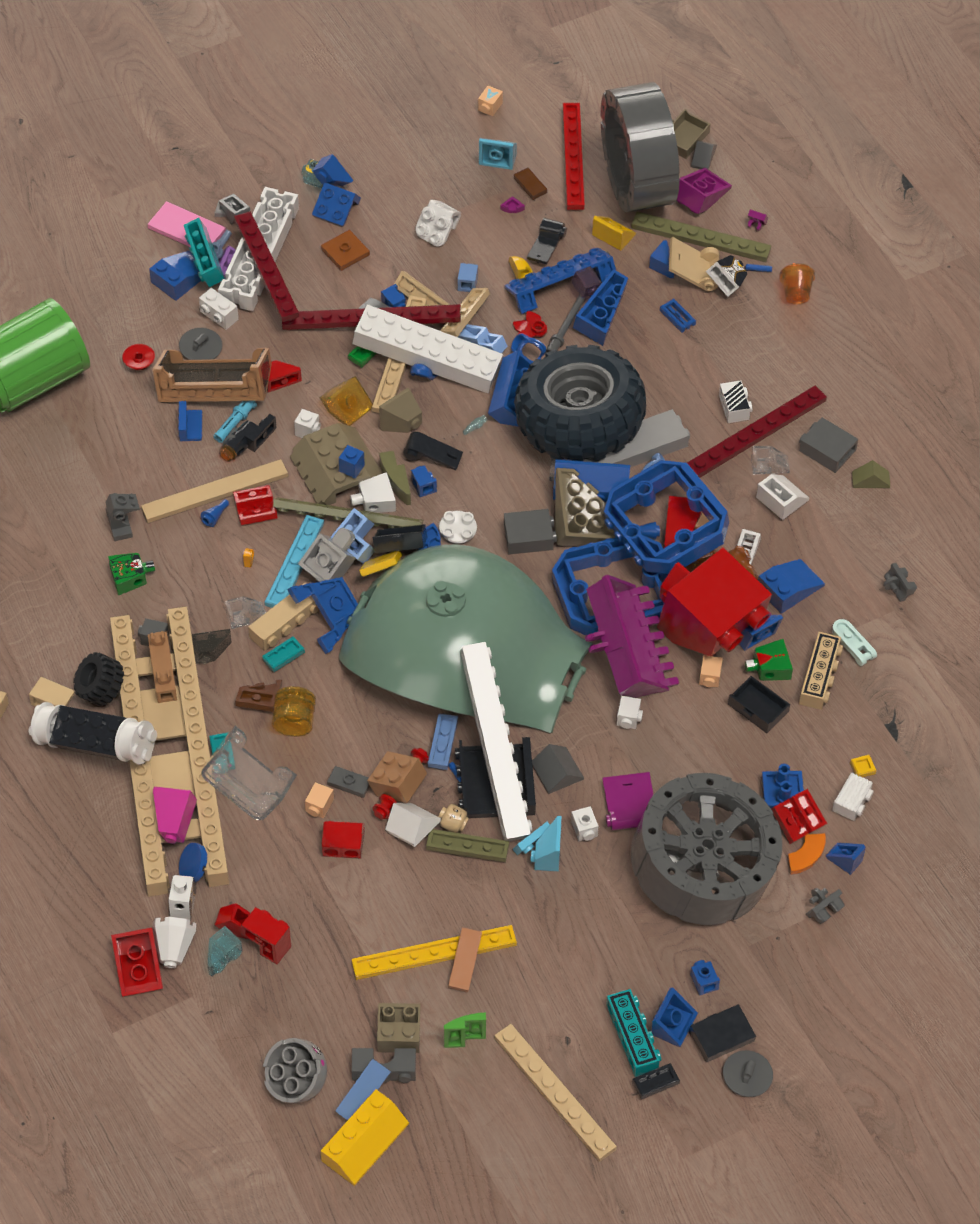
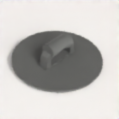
[179,328,222,360]
[723,1050,773,1097]

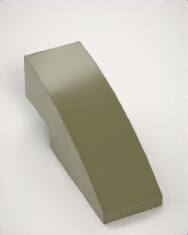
[379,451,411,505]

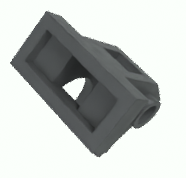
[105,493,140,541]

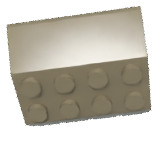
[290,423,383,505]

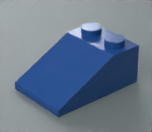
[149,251,201,301]
[758,559,825,614]

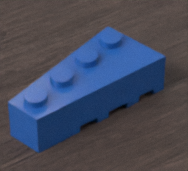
[573,269,628,346]

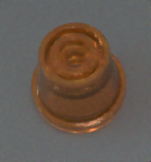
[779,263,815,304]

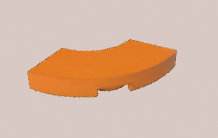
[788,833,826,875]

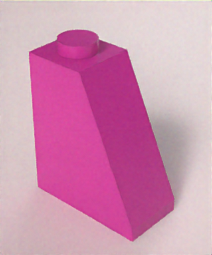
[153,787,197,844]

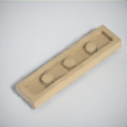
[394,271,450,324]
[441,288,490,337]

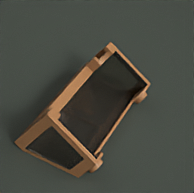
[152,348,272,402]

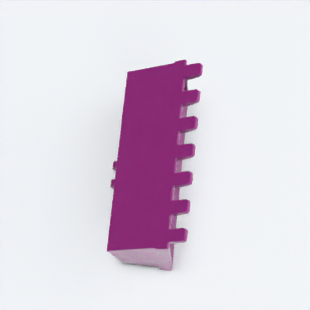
[585,575,679,698]

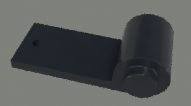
[527,218,567,265]
[403,432,463,471]

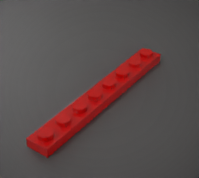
[563,103,585,210]

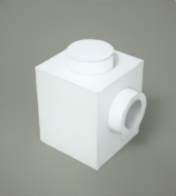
[294,409,321,438]
[617,696,643,729]
[571,806,598,841]

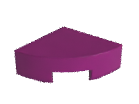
[500,196,525,213]

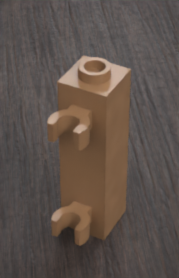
[148,631,177,703]

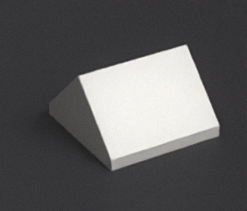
[385,803,441,847]

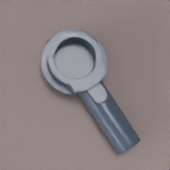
[212,230,232,259]

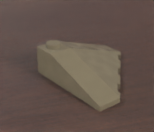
[555,468,616,546]

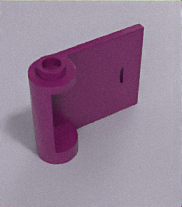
[602,772,654,831]

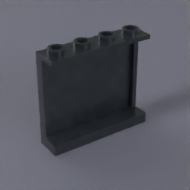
[455,737,536,818]

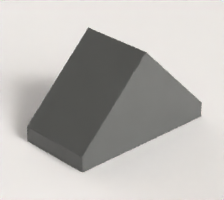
[691,141,717,170]
[219,194,250,225]

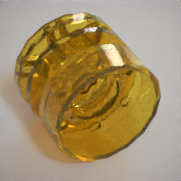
[272,686,316,737]

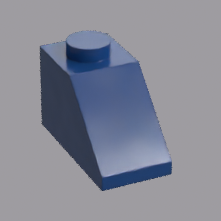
[312,154,354,186]

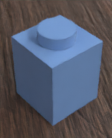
[458,263,478,292]

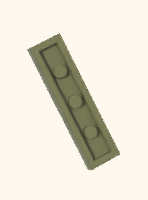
[426,829,509,863]

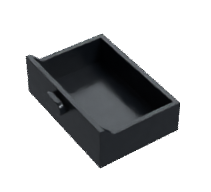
[372,524,427,553]
[728,676,790,733]
[689,1004,756,1063]

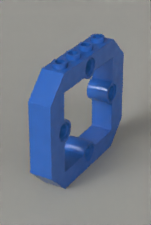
[604,460,729,574]
[552,536,668,636]

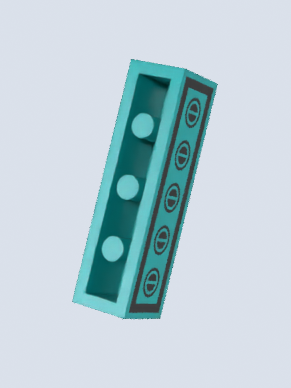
[606,989,662,1077]

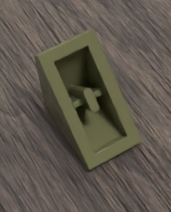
[852,460,890,488]

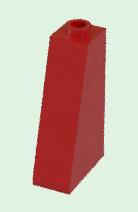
[664,496,702,548]

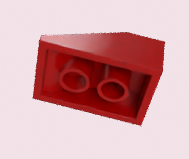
[111,927,163,997]

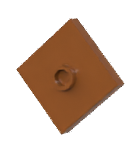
[321,229,370,271]

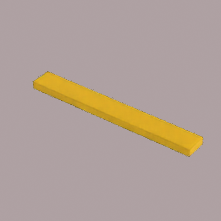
[352,925,517,980]

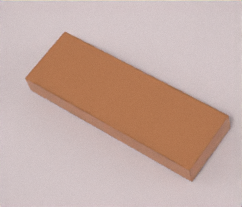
[448,927,482,992]

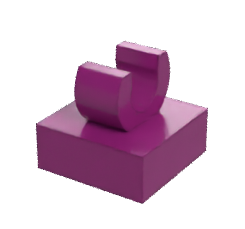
[748,209,768,231]

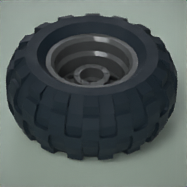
[514,345,647,461]

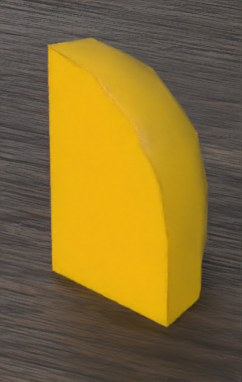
[509,256,533,279]

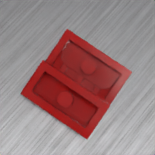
[233,485,278,525]
[771,789,827,844]

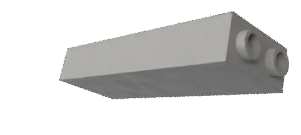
[584,409,690,468]

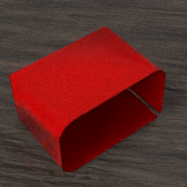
[322,821,365,859]

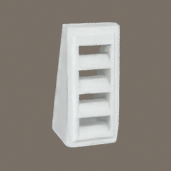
[737,529,761,565]

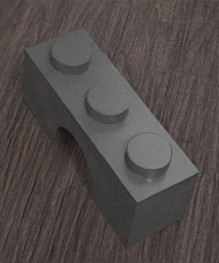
[352,1048,416,1083]

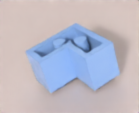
[331,508,375,564]

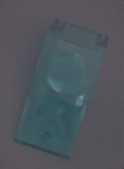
[208,926,243,977]

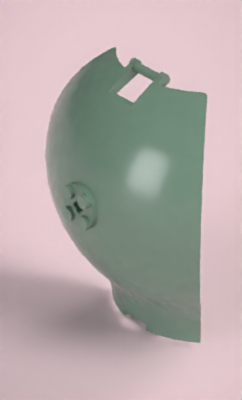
[339,544,593,733]

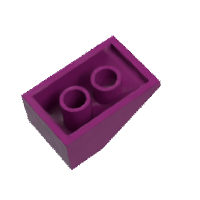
[676,168,732,214]

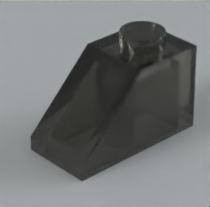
[192,629,232,664]

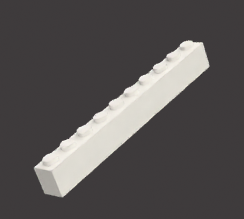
[460,642,532,842]

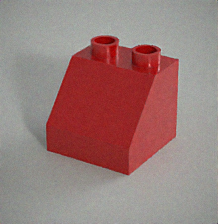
[657,547,772,657]

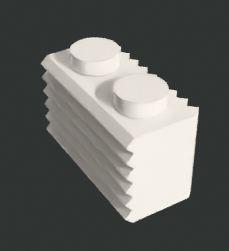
[832,773,874,821]

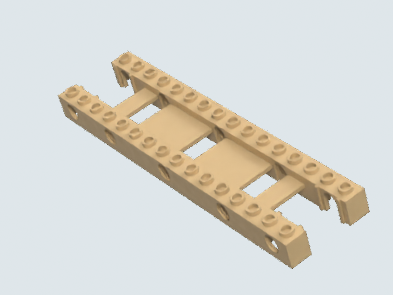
[110,607,229,897]

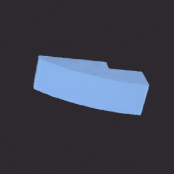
[458,324,508,353]

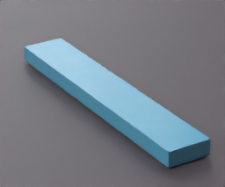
[264,515,324,608]

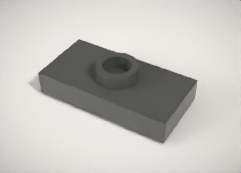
[327,766,370,798]

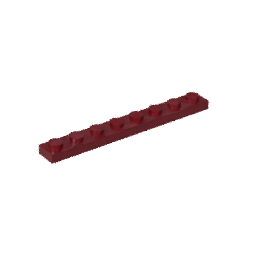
[234,211,299,322]

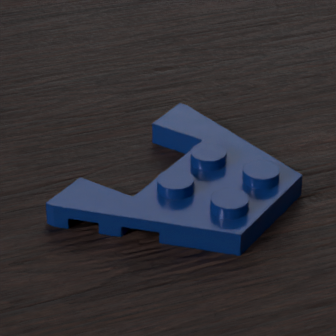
[287,577,358,654]

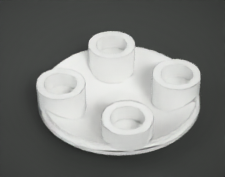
[439,511,477,543]

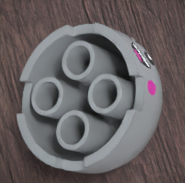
[263,1038,327,1103]

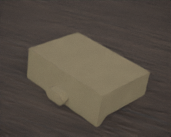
[672,109,711,159]

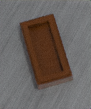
[514,168,547,200]

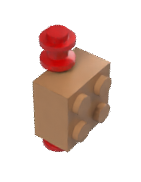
[367,748,429,820]

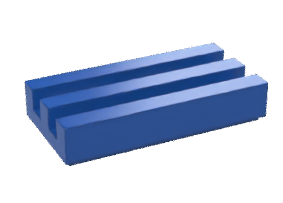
[660,299,696,333]

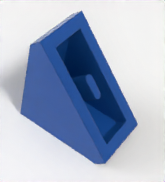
[649,240,674,278]
[826,843,866,875]

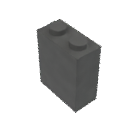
[799,417,858,473]
[504,509,557,555]

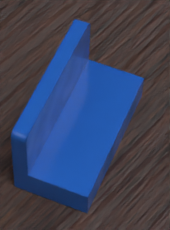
[179,401,202,441]

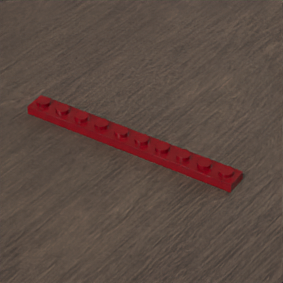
[282,304,461,330]
[687,385,827,478]

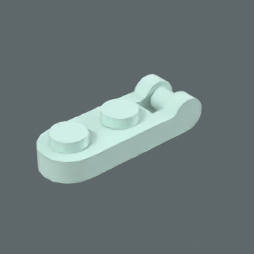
[832,619,877,666]

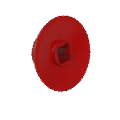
[122,344,155,370]

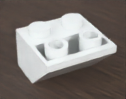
[756,474,809,520]

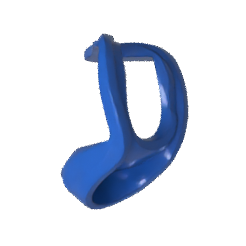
[511,333,546,362]
[410,364,438,380]

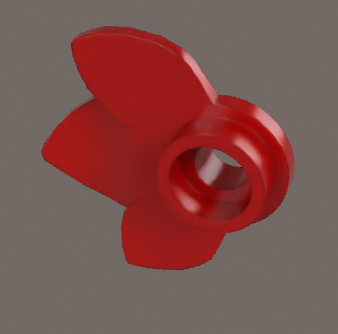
[513,311,547,338]

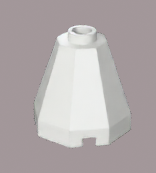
[152,917,197,968]

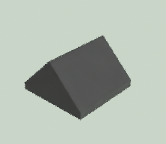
[532,744,584,794]

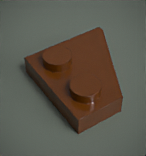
[235,679,282,712]

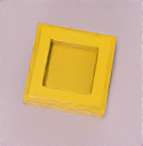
[850,755,876,778]

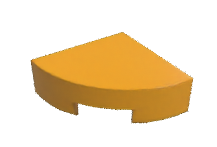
[243,548,255,568]

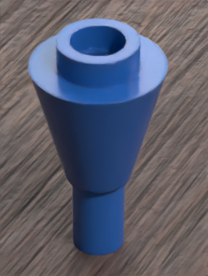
[201,499,229,527]
[640,522,660,540]

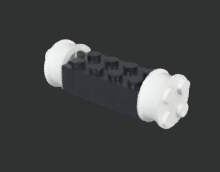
[29,702,157,764]

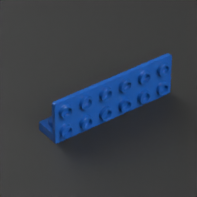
[504,248,616,314]

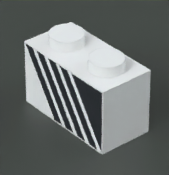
[719,381,752,423]

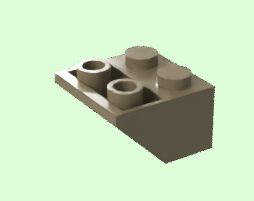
[377,1003,420,1053]

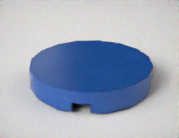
[179,842,207,883]

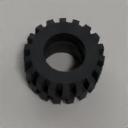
[73,652,124,706]

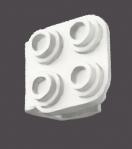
[416,200,461,246]

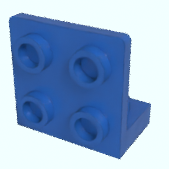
[312,182,361,226]

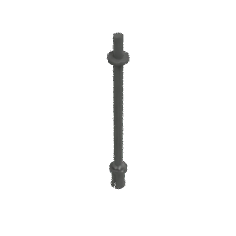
[545,251,610,353]

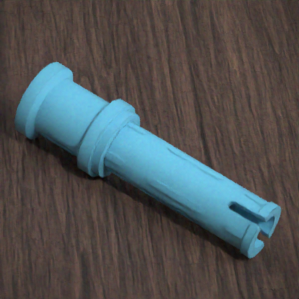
[213,401,257,443]

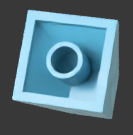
[479,138,517,170]
[531,816,562,871]

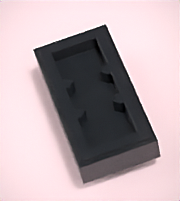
[632,1063,680,1099]

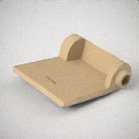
[669,237,719,291]

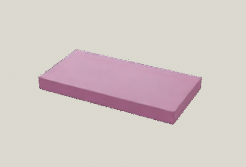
[147,201,226,247]

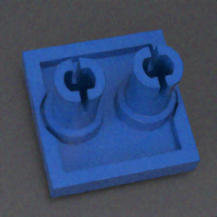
[761,764,804,808]

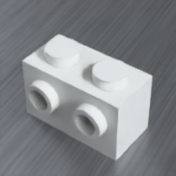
[199,288,239,330]

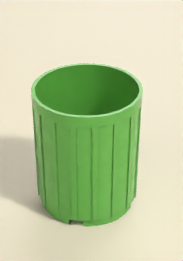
[0,298,90,413]

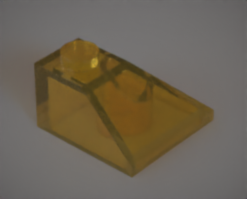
[319,376,373,426]

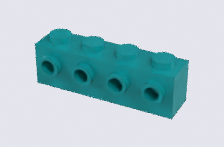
[183,217,225,287]

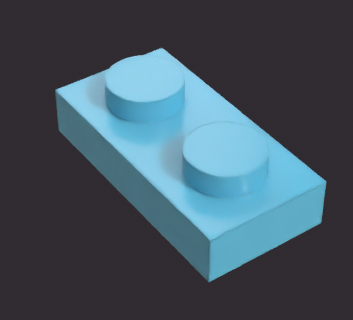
[513,821,550,855]

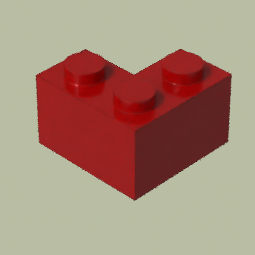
[241,907,291,965]

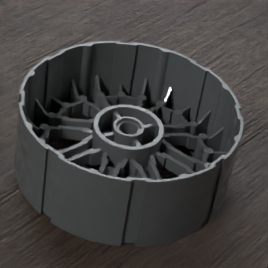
[600,82,680,212]
[631,773,782,925]

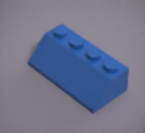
[488,351,532,427]
[553,459,630,503]

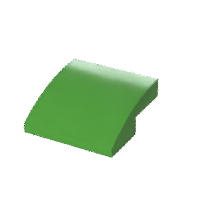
[444,1012,486,1048]

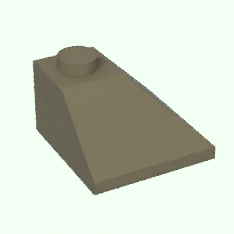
[379,388,422,433]

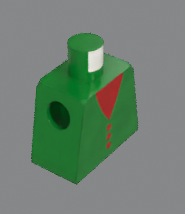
[745,639,793,681]

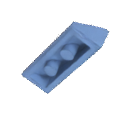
[335,1059,391,1120]

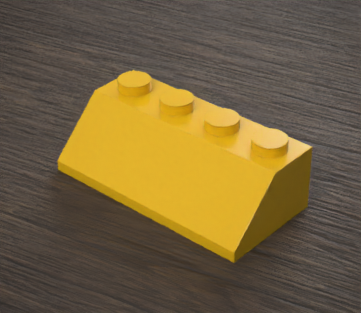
[321,1089,409,1186]

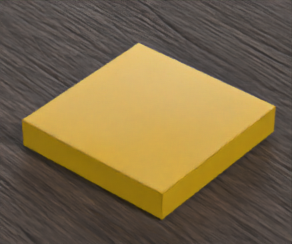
[359,551,402,577]

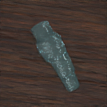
[463,415,487,435]

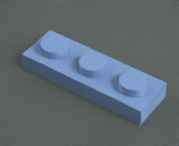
[428,714,458,770]

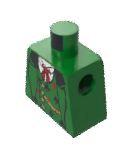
[108,553,155,595]

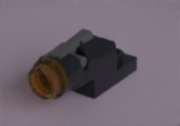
[219,414,277,462]

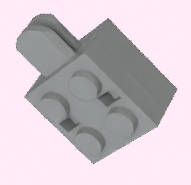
[298,528,356,581]

